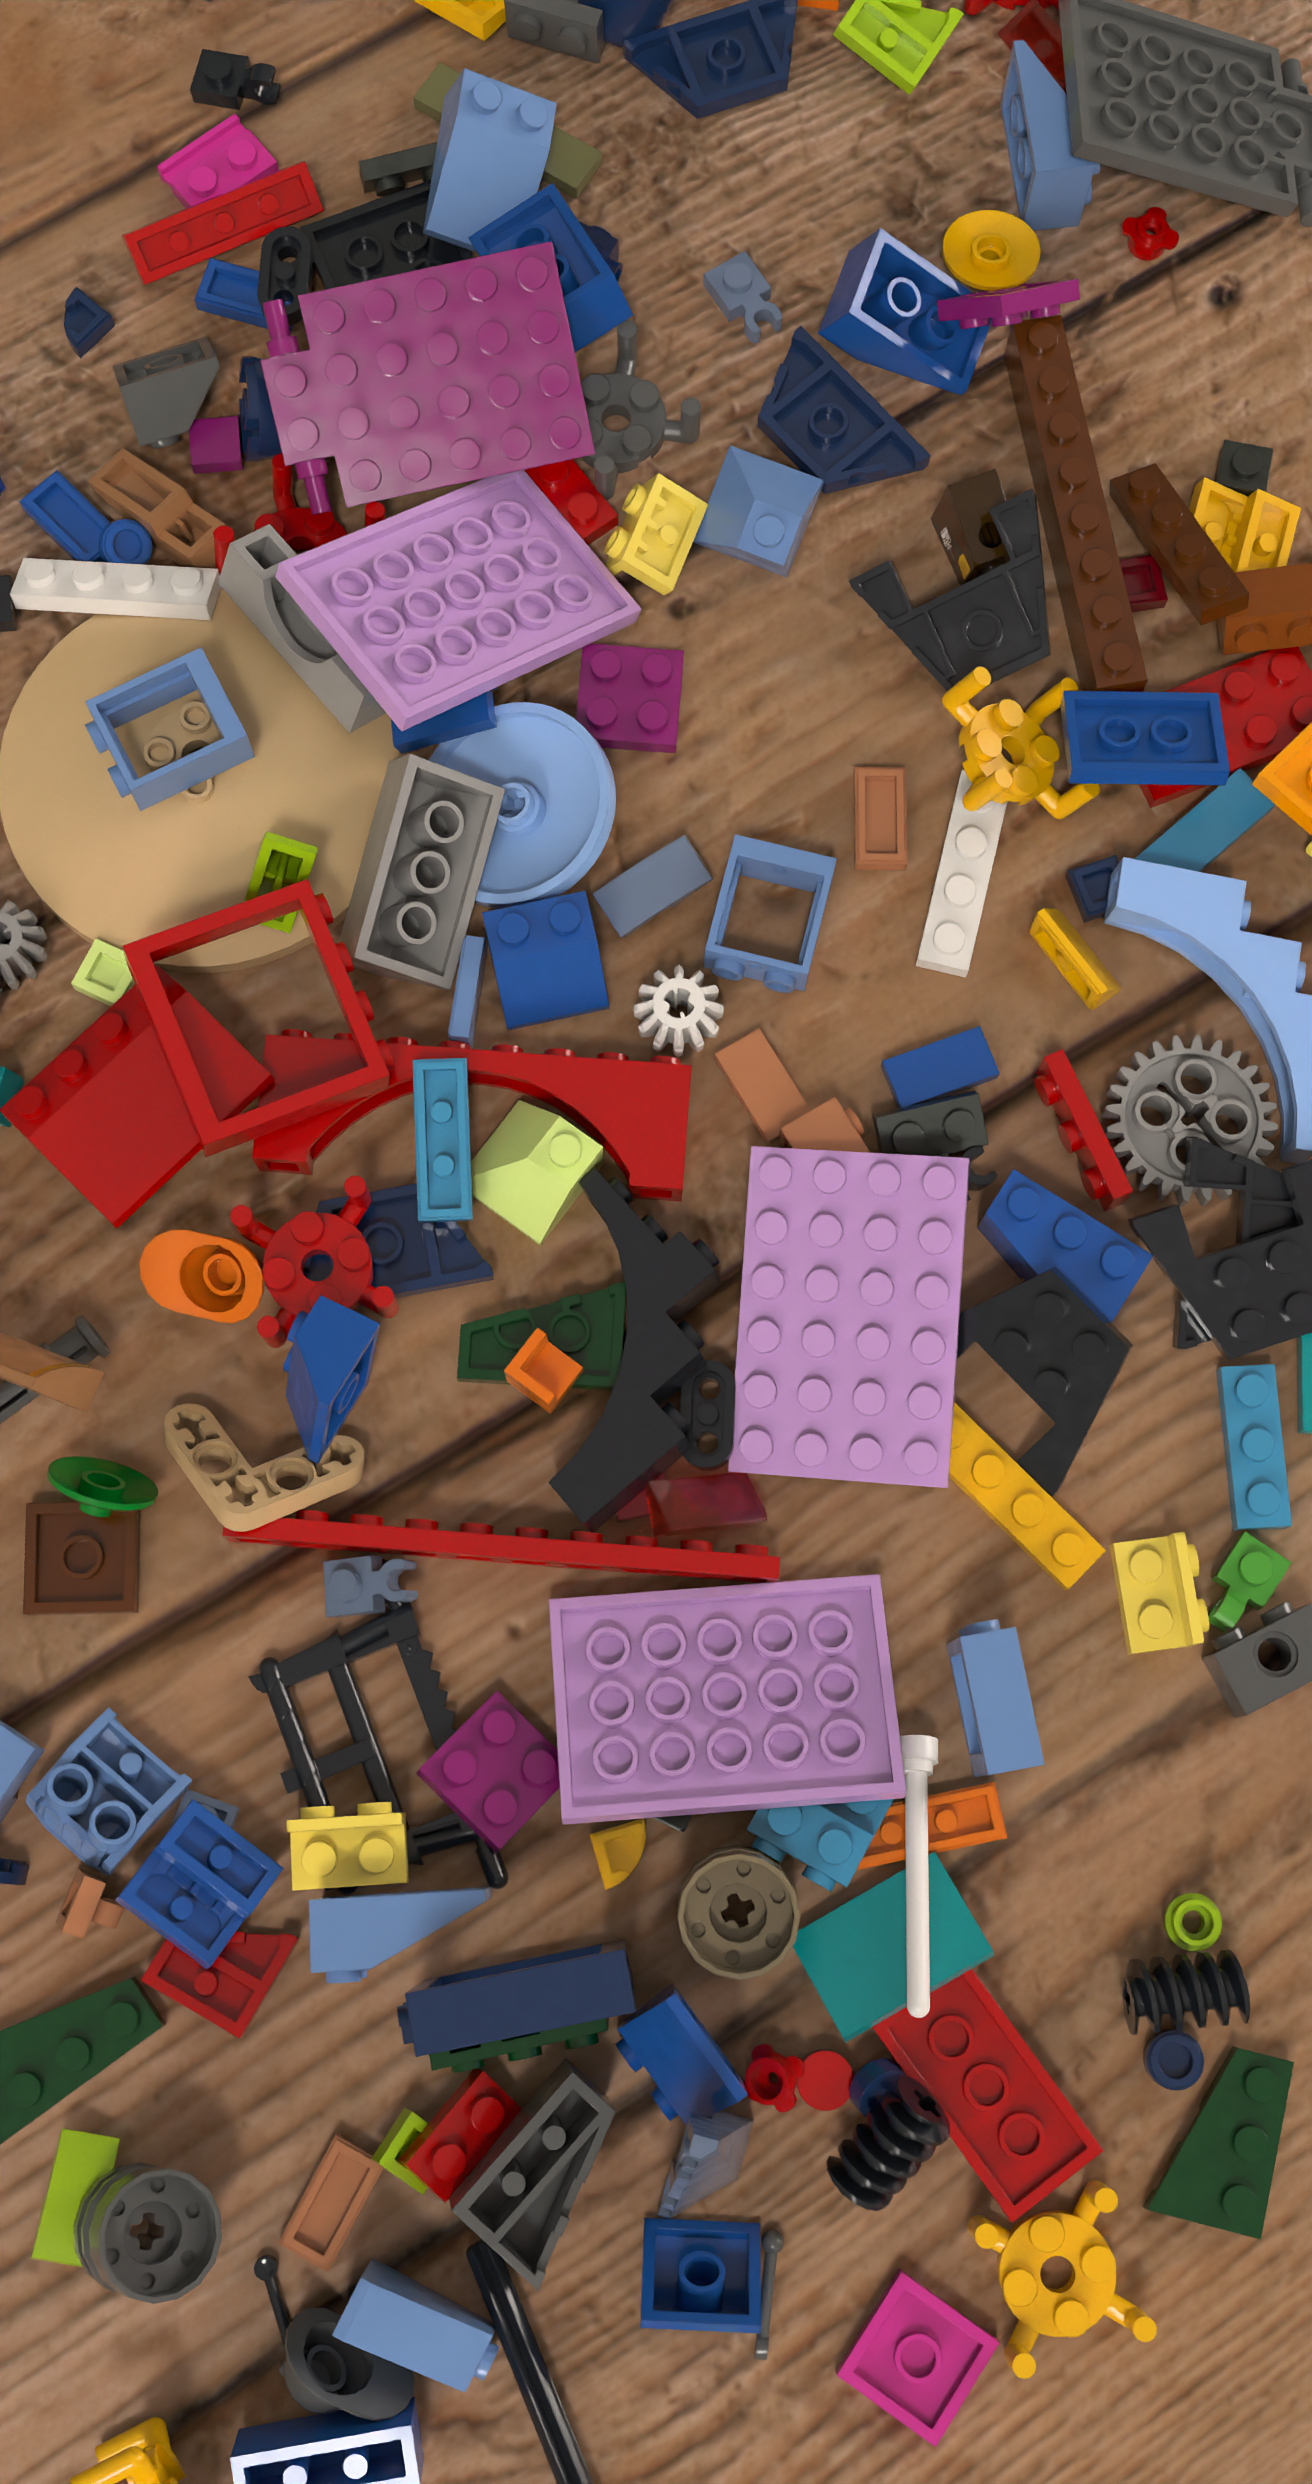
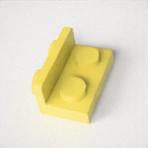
[604,473,708,596]
[1109,1532,1209,1655]
[286,1802,409,1891]

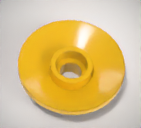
[942,210,1041,291]

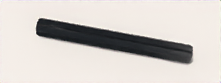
[466,2239,594,2484]

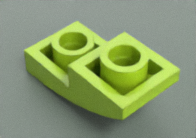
[30,2128,120,2267]

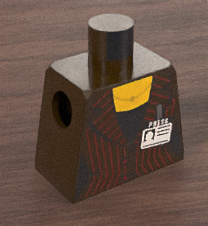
[931,469,1010,585]

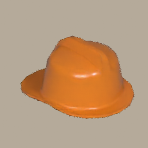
[139,1229,264,1323]

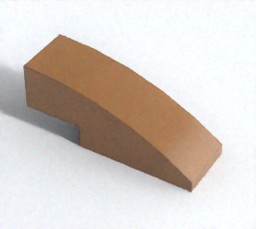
[88,448,226,569]

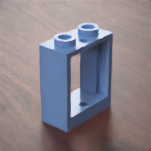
[85,647,255,811]
[704,834,837,993]
[946,1619,1045,1777]

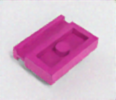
[157,114,279,208]

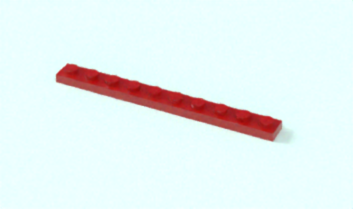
[222,1506,780,1583]

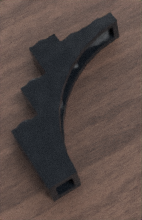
[548,1168,721,1532]

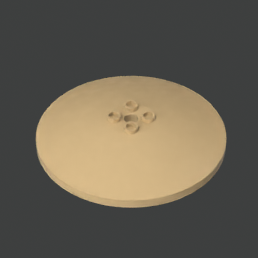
[0,587,410,973]

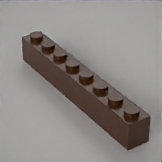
[1004,315,1148,692]

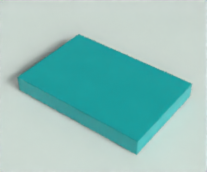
[793,1852,994,2043]

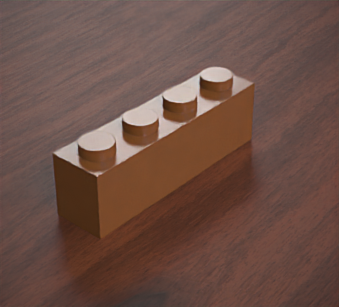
[1216,563,1312,655]

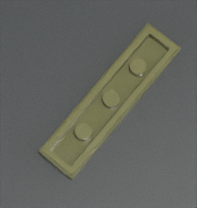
[413,62,603,199]

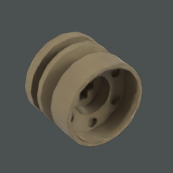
[677,1845,800,1980]

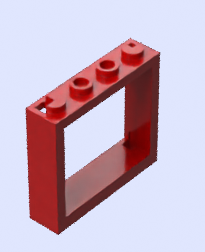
[122,879,395,1157]

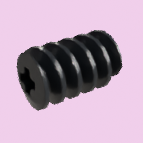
[1122,1950,1250,2035]
[826,2075,950,2211]

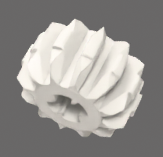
[634,965,724,1057]

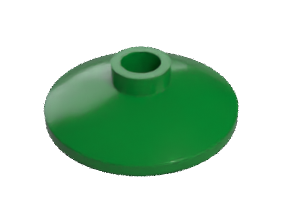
[47,1456,158,1517]

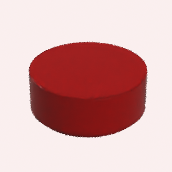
[796,2049,854,2111]

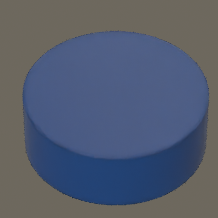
[98,519,152,565]

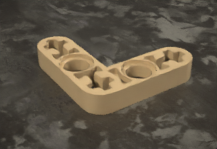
[164,1403,365,1532]

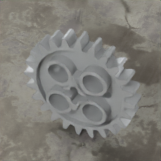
[1102,1035,1278,1207]

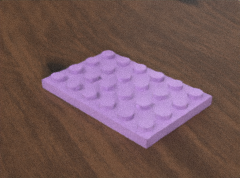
[275,470,642,731]
[728,1146,970,1488]
[549,1574,906,1825]

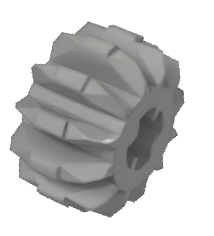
[0,900,47,990]

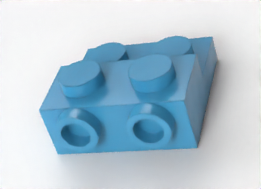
[747,1799,894,1892]

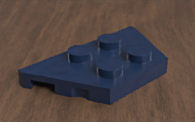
[623,0,798,119]
[757,326,931,494]
[304,1183,494,1305]

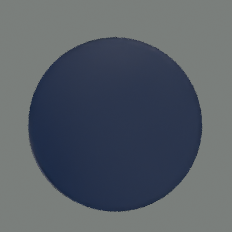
[1143,2029,1204,2090]
[849,2058,905,2117]

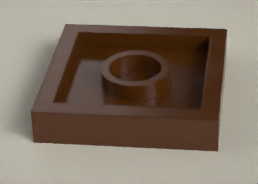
[23,1502,140,1616]

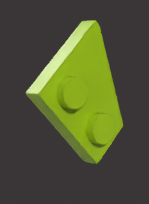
[833,0,964,95]

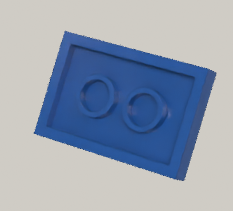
[1060,691,1230,785]

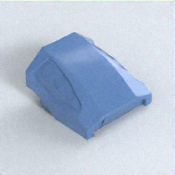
[26,1707,192,1876]

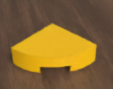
[590,1818,646,1890]

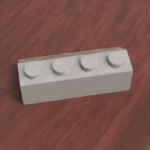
[339,754,505,990]

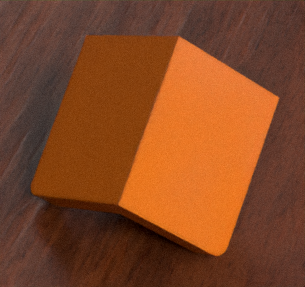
[504,1328,584,1414]

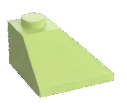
[471,1100,604,1246]

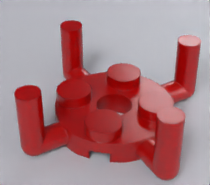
[213,454,385,574]
[230,1175,399,1348]

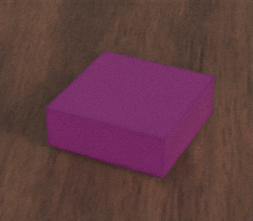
[189,416,244,474]

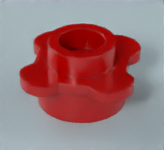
[1121,207,1179,261]
[743,2043,805,2112]

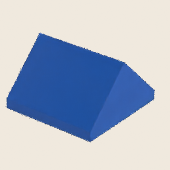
[640,2218,761,2334]

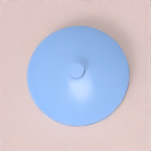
[429,702,616,909]

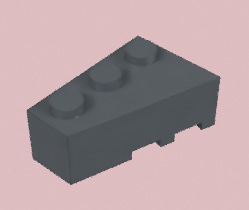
[449,2058,615,2291]

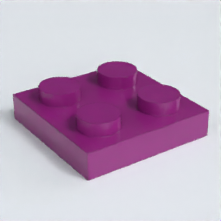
[937,279,1080,329]
[576,644,684,753]
[416,1691,560,1854]

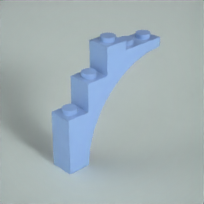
[1104,857,1312,1164]

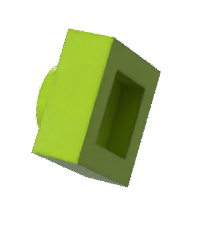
[371,2107,428,2195]

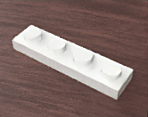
[10,558,221,620]
[915,770,1007,978]

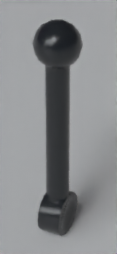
[254,2255,290,2352]

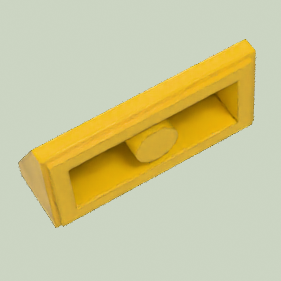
[1029,908,1121,1011]

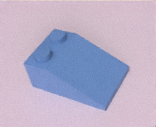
[1000,40,1100,231]
[423,68,557,252]
[309,1887,492,1983]

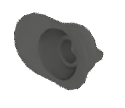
[279,2308,414,2421]

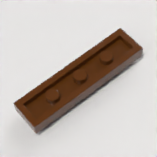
[1109,463,1249,625]

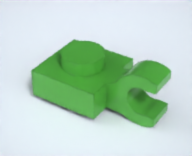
[1208,1531,1292,1633]

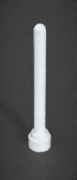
[900,1735,939,2018]

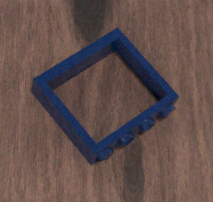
[397,1939,636,2057]

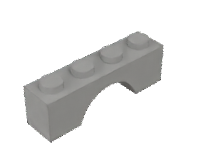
[218,524,386,733]

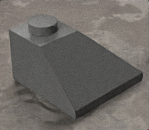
[112,336,220,449]

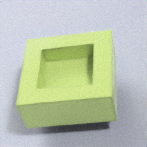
[71,939,135,1006]

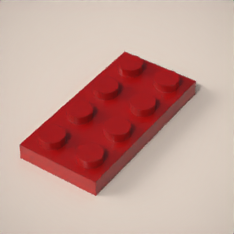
[1139,646,1312,808]
[872,1969,1104,2223]

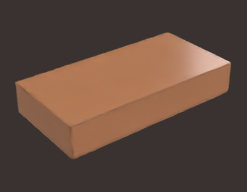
[853,767,908,871]
[714,1028,811,1146]
[278,2133,384,2272]

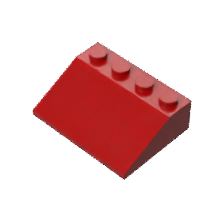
[0,965,275,1229]

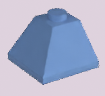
[694,445,824,578]

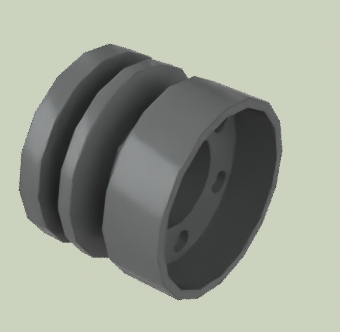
[73,2162,222,2304]

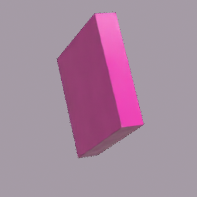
[835,2268,1000,2447]

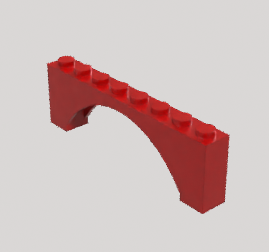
[252,1029,692,1202]

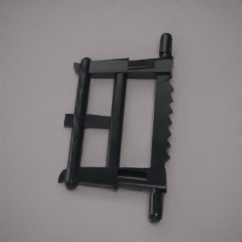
[248,1559,509,1895]

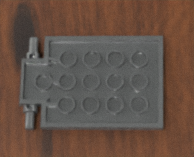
[1058,0,1312,227]

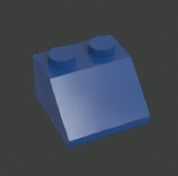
[482,891,609,1031]
[283,1295,380,1464]

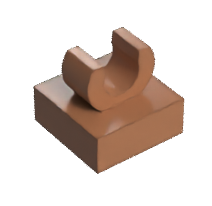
[56,1868,125,1939]

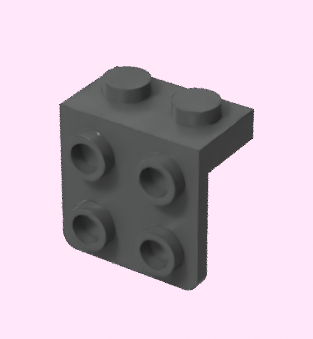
[504,0,606,63]

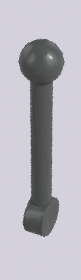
[754,2230,784,2360]

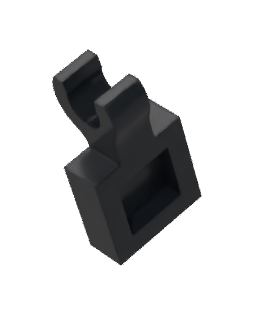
[190,49,281,110]

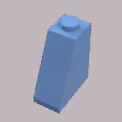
[332,2258,500,2392]

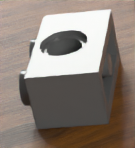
[1202,1601,1312,1718]

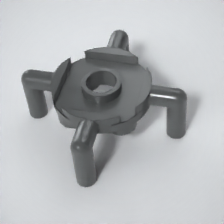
[581,320,701,500]

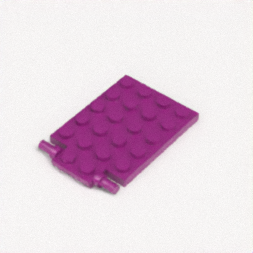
[260,241,595,515]

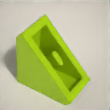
[244,831,318,933]

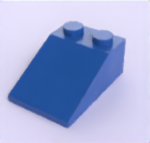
[468,183,633,352]
[818,228,991,395]
[615,1983,748,2125]

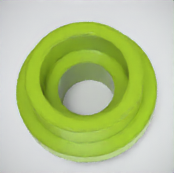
[1164,1893,1222,1951]

